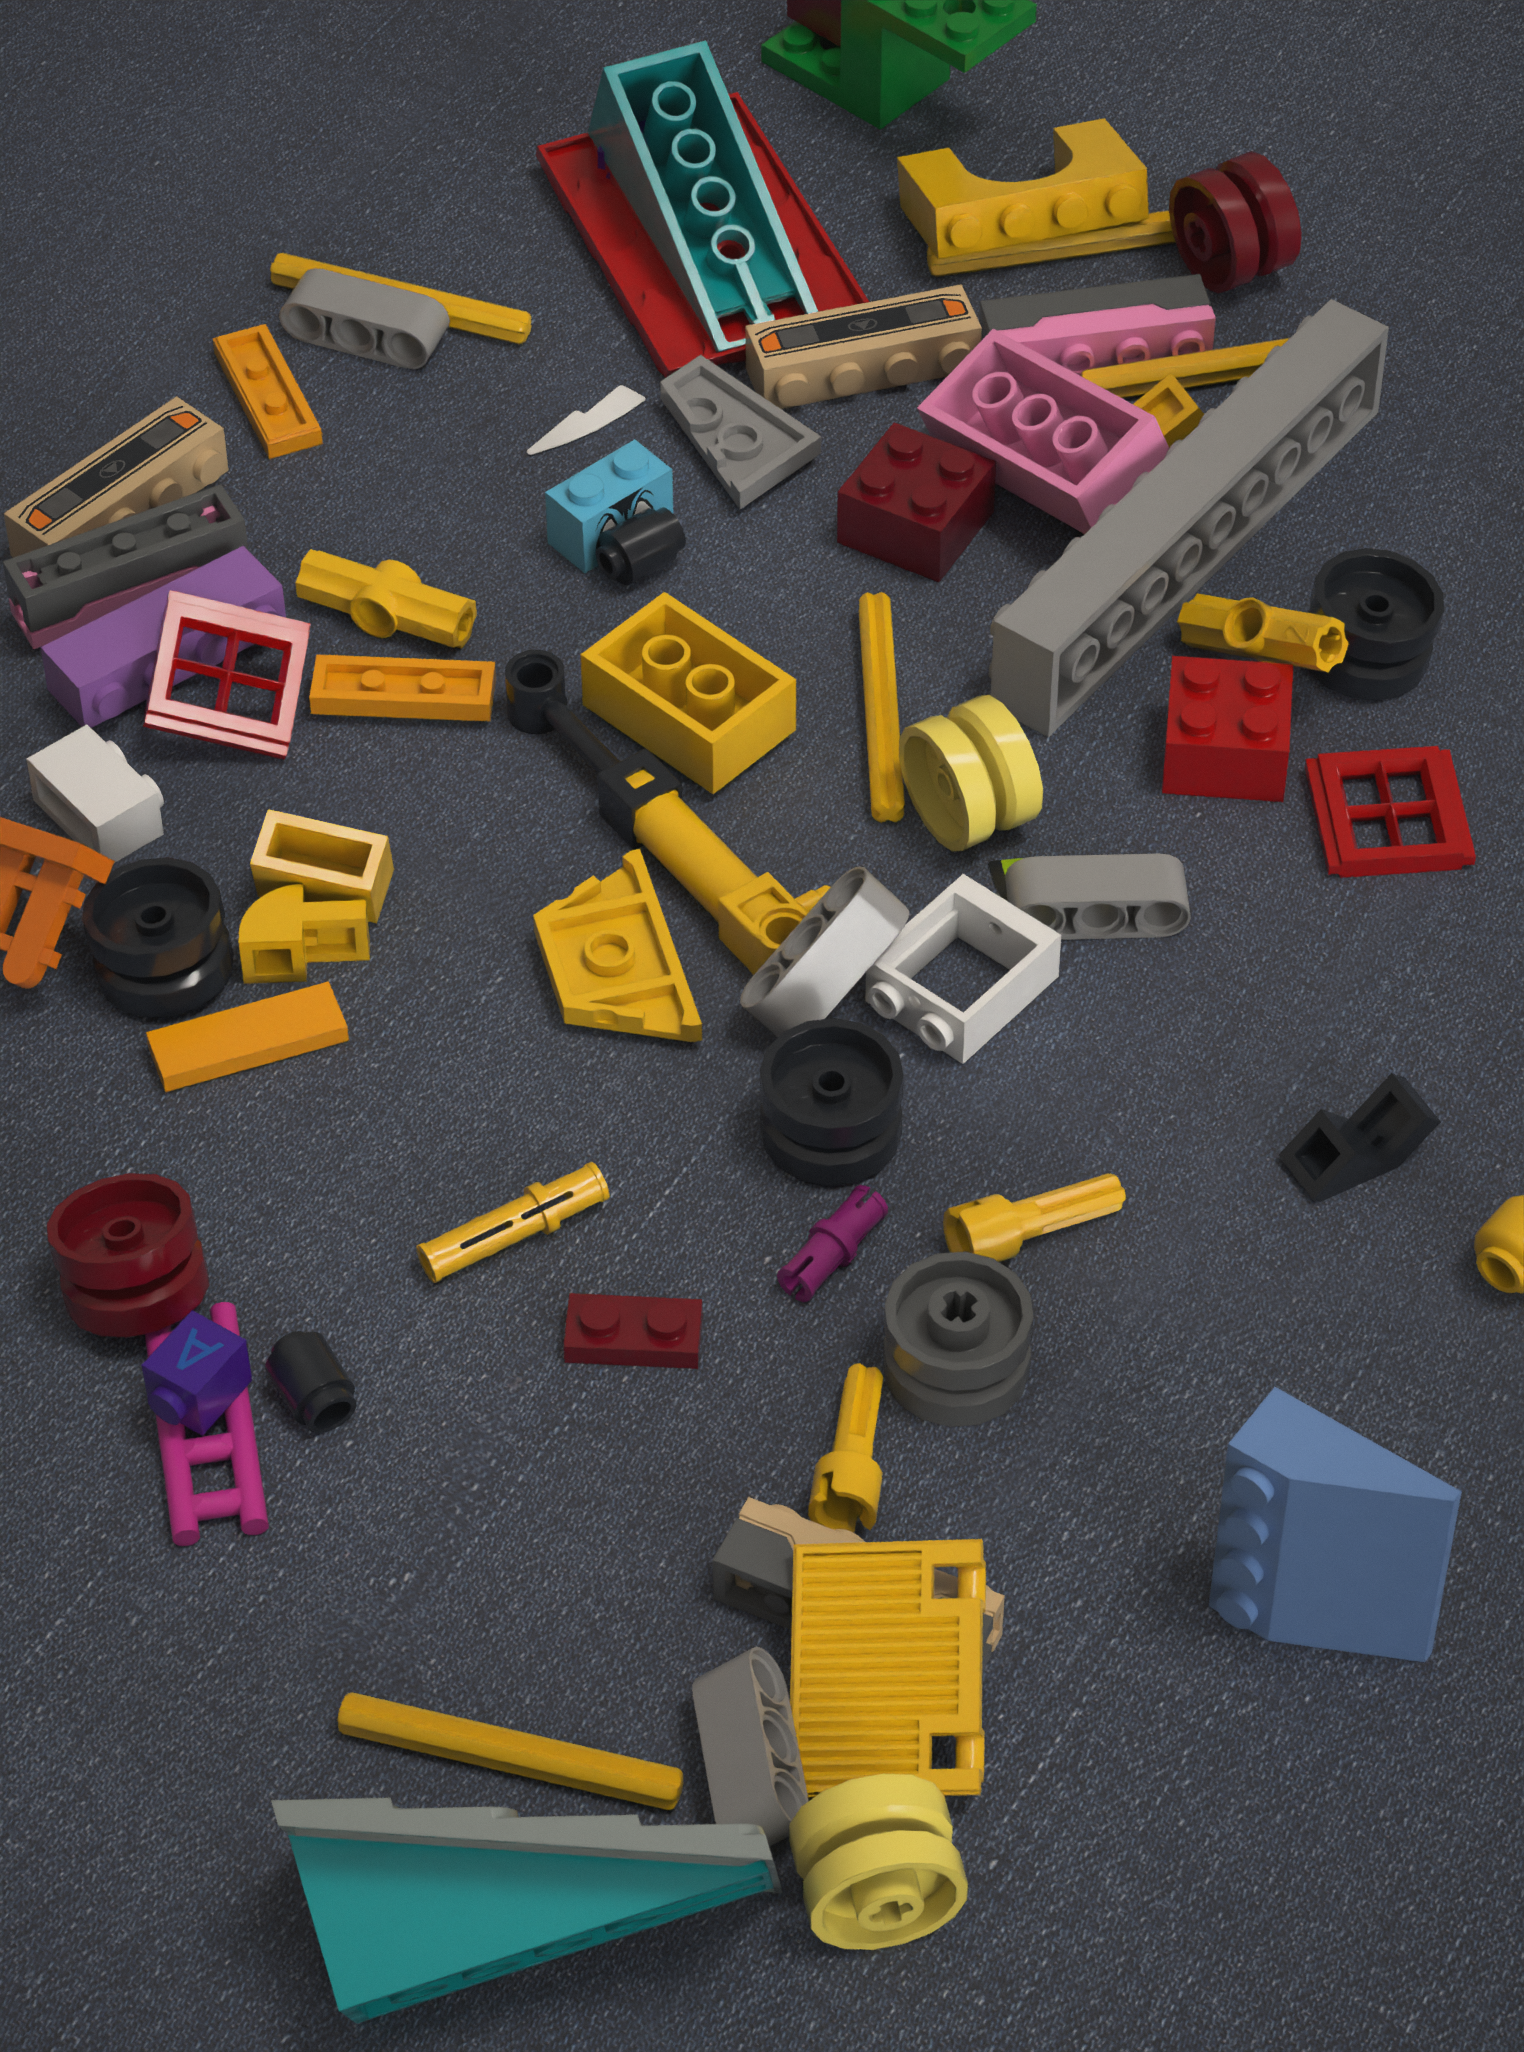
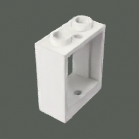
[865,874,1061,1064]

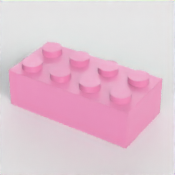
[917,329,1169,534]

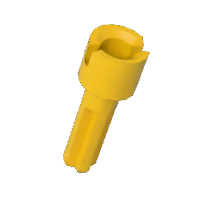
[943,1173,1126,1262]
[808,1363,883,1533]

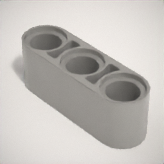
[279,268,450,369]
[1005,853,1191,940]
[740,866,909,1038]
[692,1646,809,1846]

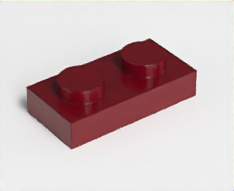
[564,1293,703,1369]

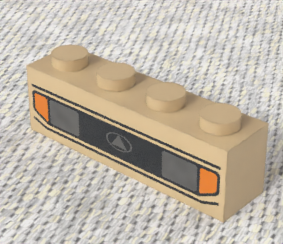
[745,284,982,409]
[4,396,229,558]

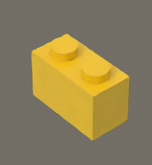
[250,809,394,924]

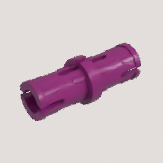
[777,1185,888,1302]

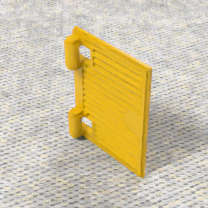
[790,1539,986,1798]

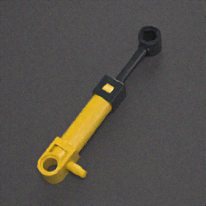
[505,650,831,975]

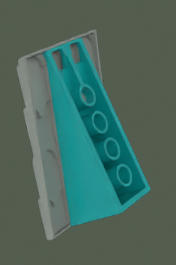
[271,1798,783,2024]

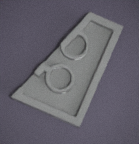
[660,355,821,509]

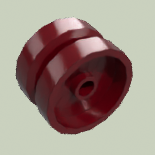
[1169,151,1302,293]
[47,1173,210,1337]

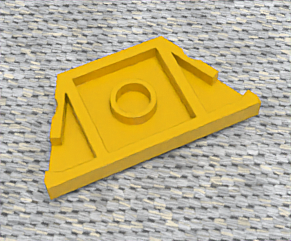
[533,849,702,1042]

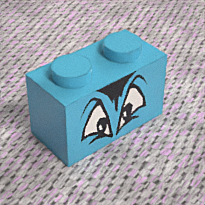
[545,439,673,573]

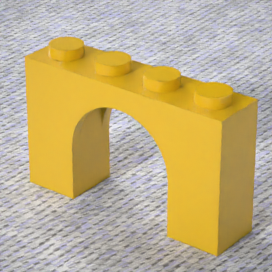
[897,118,1149,259]

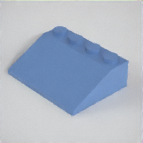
[1209,1387,1462,1662]

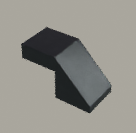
[1279,1073,1441,1202]

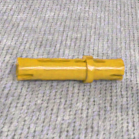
[416,1162,610,1283]

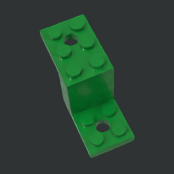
[761,0,1037,130]

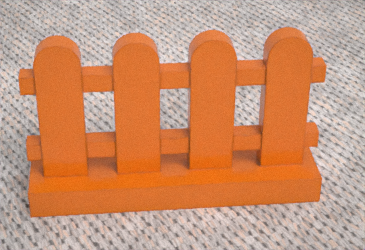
[0,817,115,989]

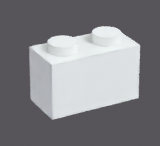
[26,725,164,863]

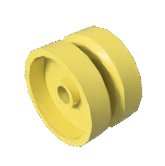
[899,695,1043,851]
[789,1773,968,1950]

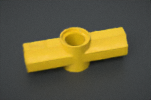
[295,549,477,649]
[1177,593,1349,673]

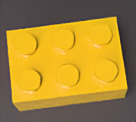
[580,592,796,794]

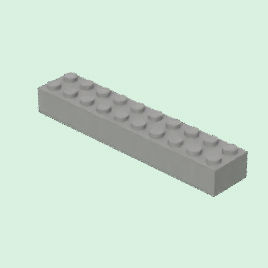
[988,299,1389,737]

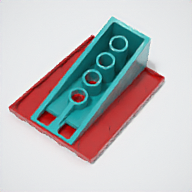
[535,40,869,378]

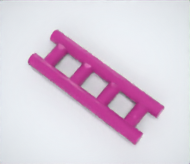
[145,1302,269,1546]

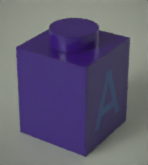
[141,1310,252,1436]

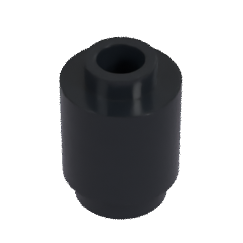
[596,507,686,585]
[265,1331,357,1433]

